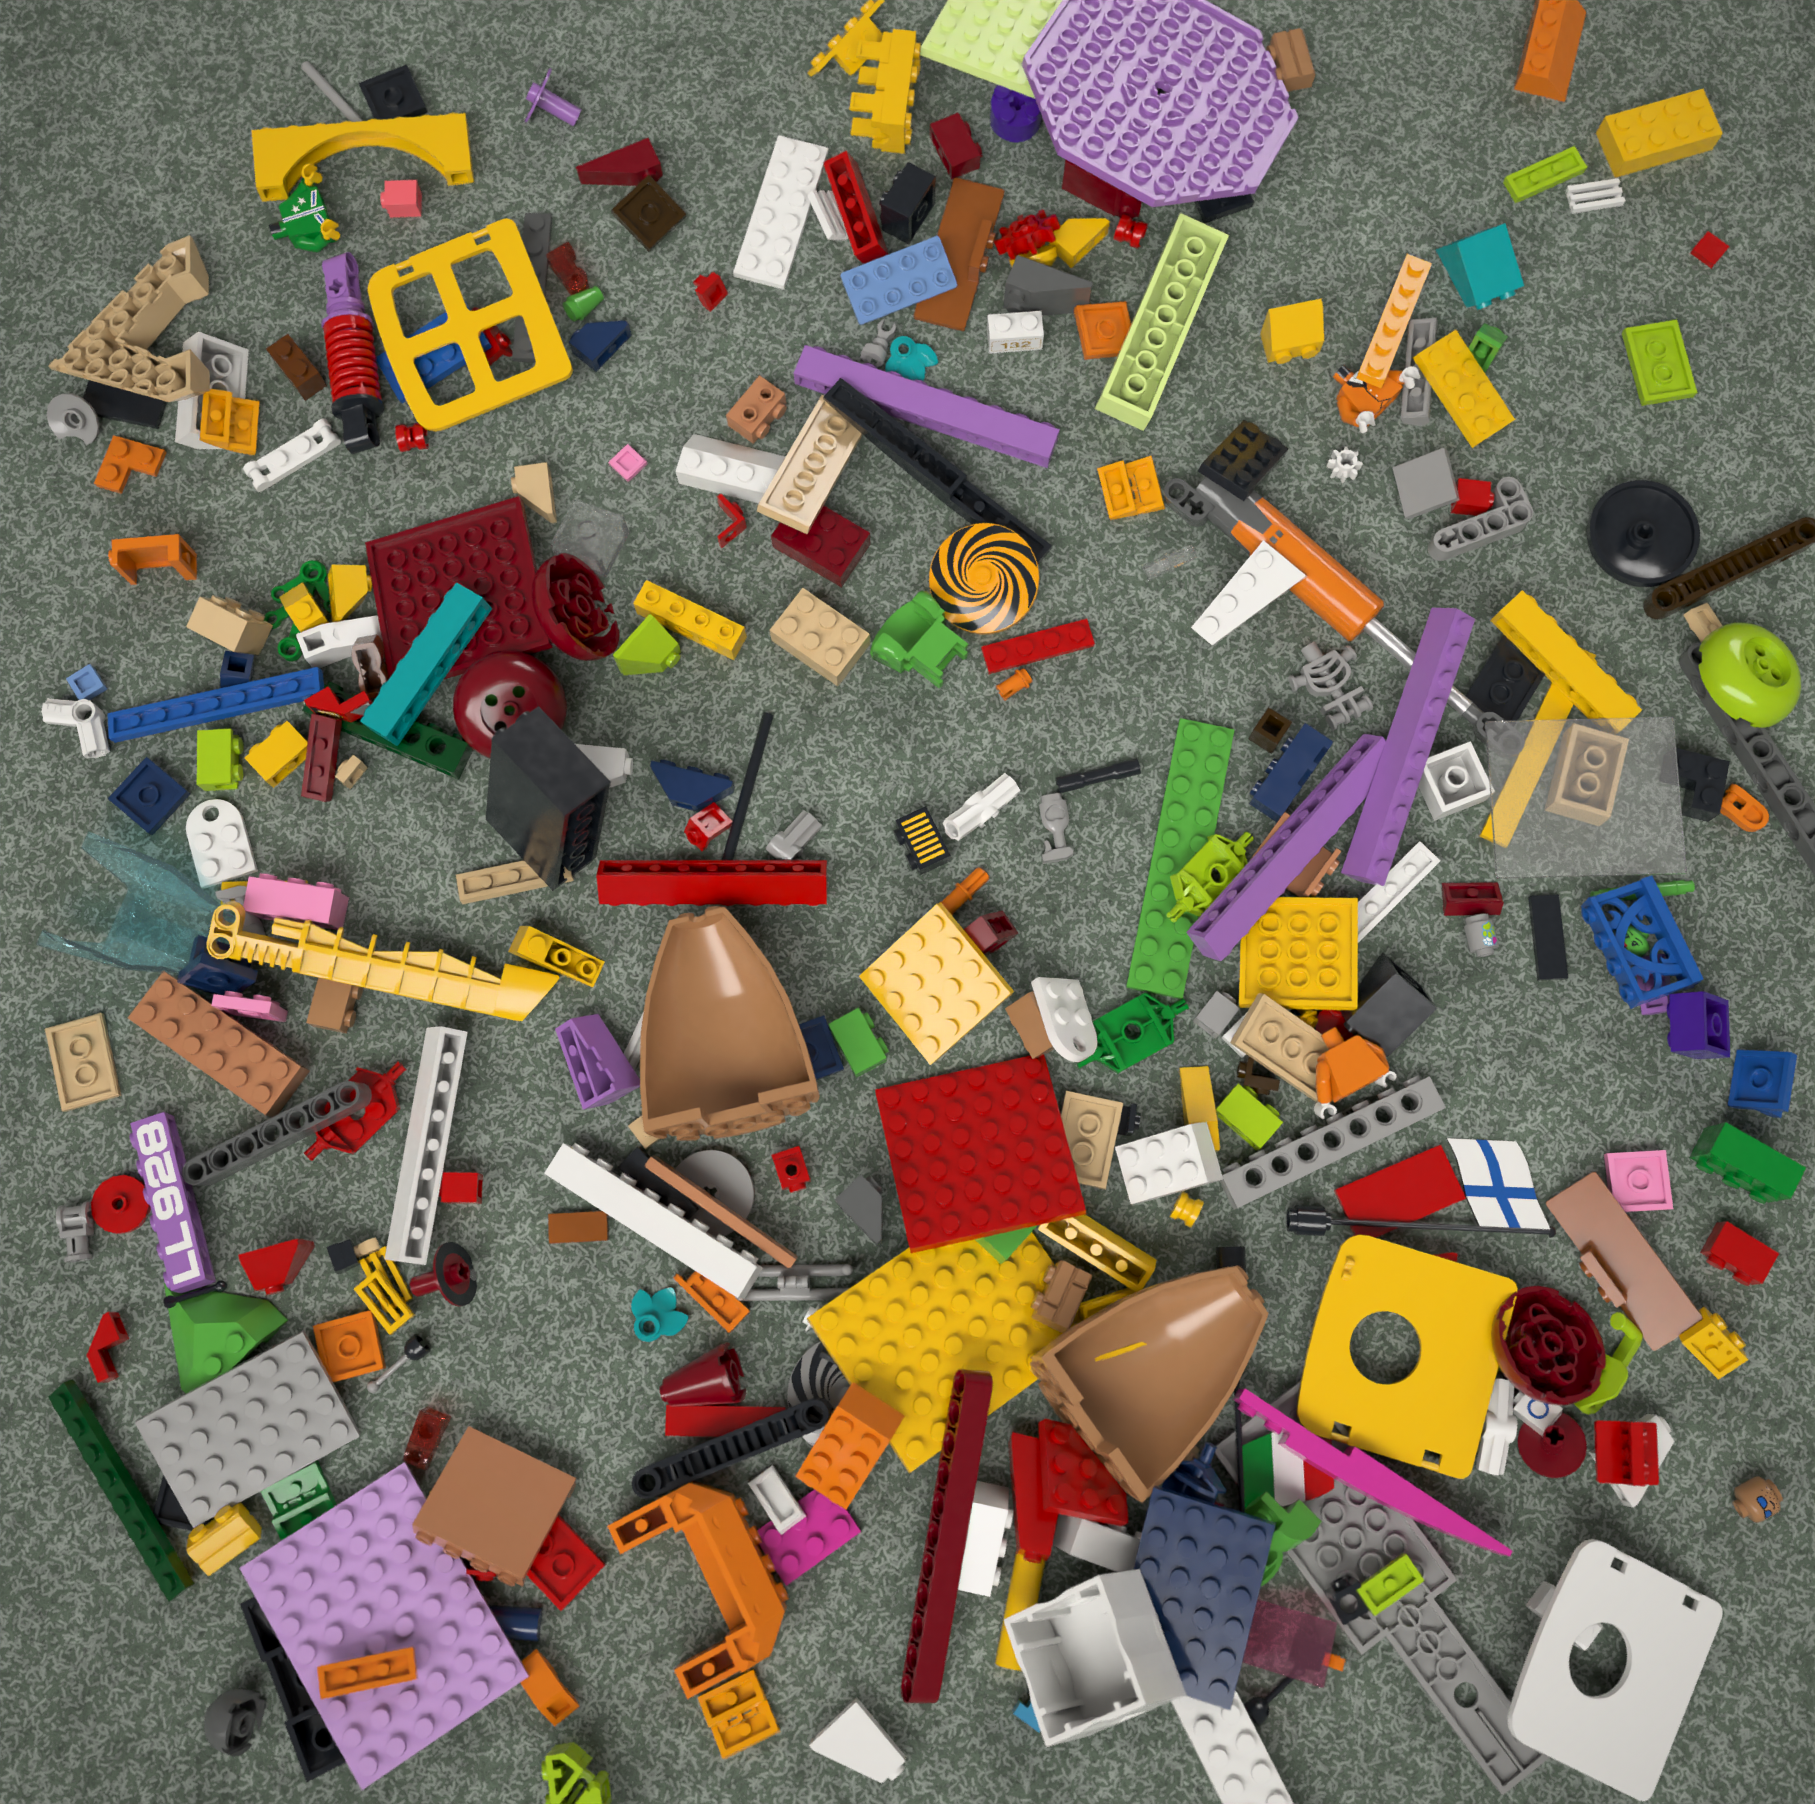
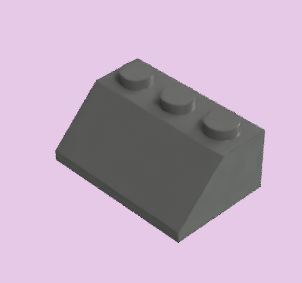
[835,1174,883,1248]

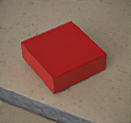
[1690,231,1730,269]

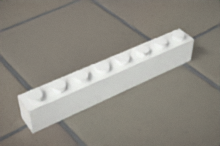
[384,1026,467,1265]
[544,1143,763,1299]

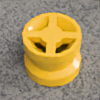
[1169,1191,1204,1228]

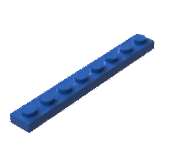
[107,667,324,743]

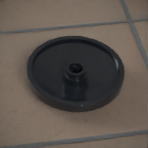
[1586,480,1700,587]

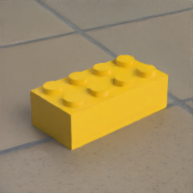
[1596,89,1723,178]

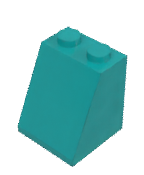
[1435,223,1524,310]

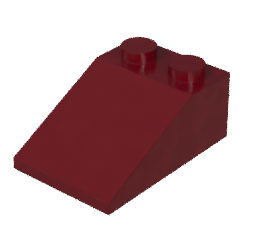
[1062,159,1142,219]

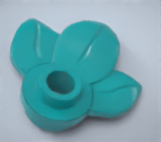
[885,336,938,382]
[631,1287,689,1342]

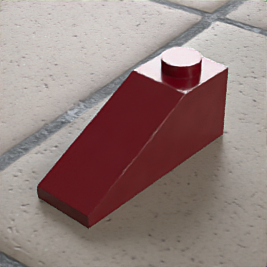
[575,138,663,186]

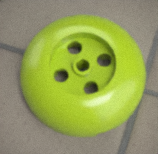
[1698,622,1801,728]

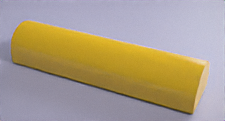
[995,1551,1045,1671]

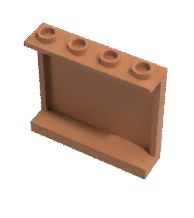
[412,1426,576,1587]

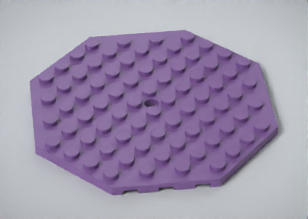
[1022,0,1299,207]

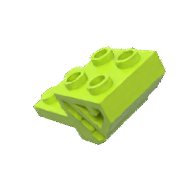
[541,1742,612,1804]

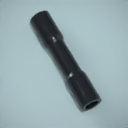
[1055,758,1141,793]

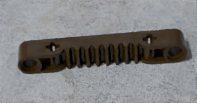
[1643,517,1815,620]

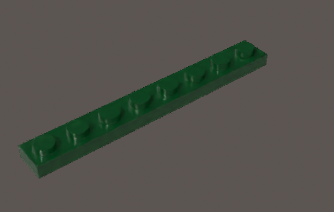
[48,1379,195,1602]

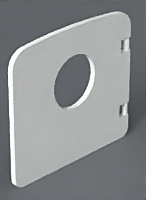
[1507,1539,1723,1801]

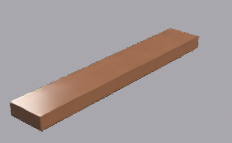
[645,1155,798,1268]

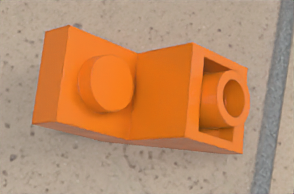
[520,1649,579,1727]

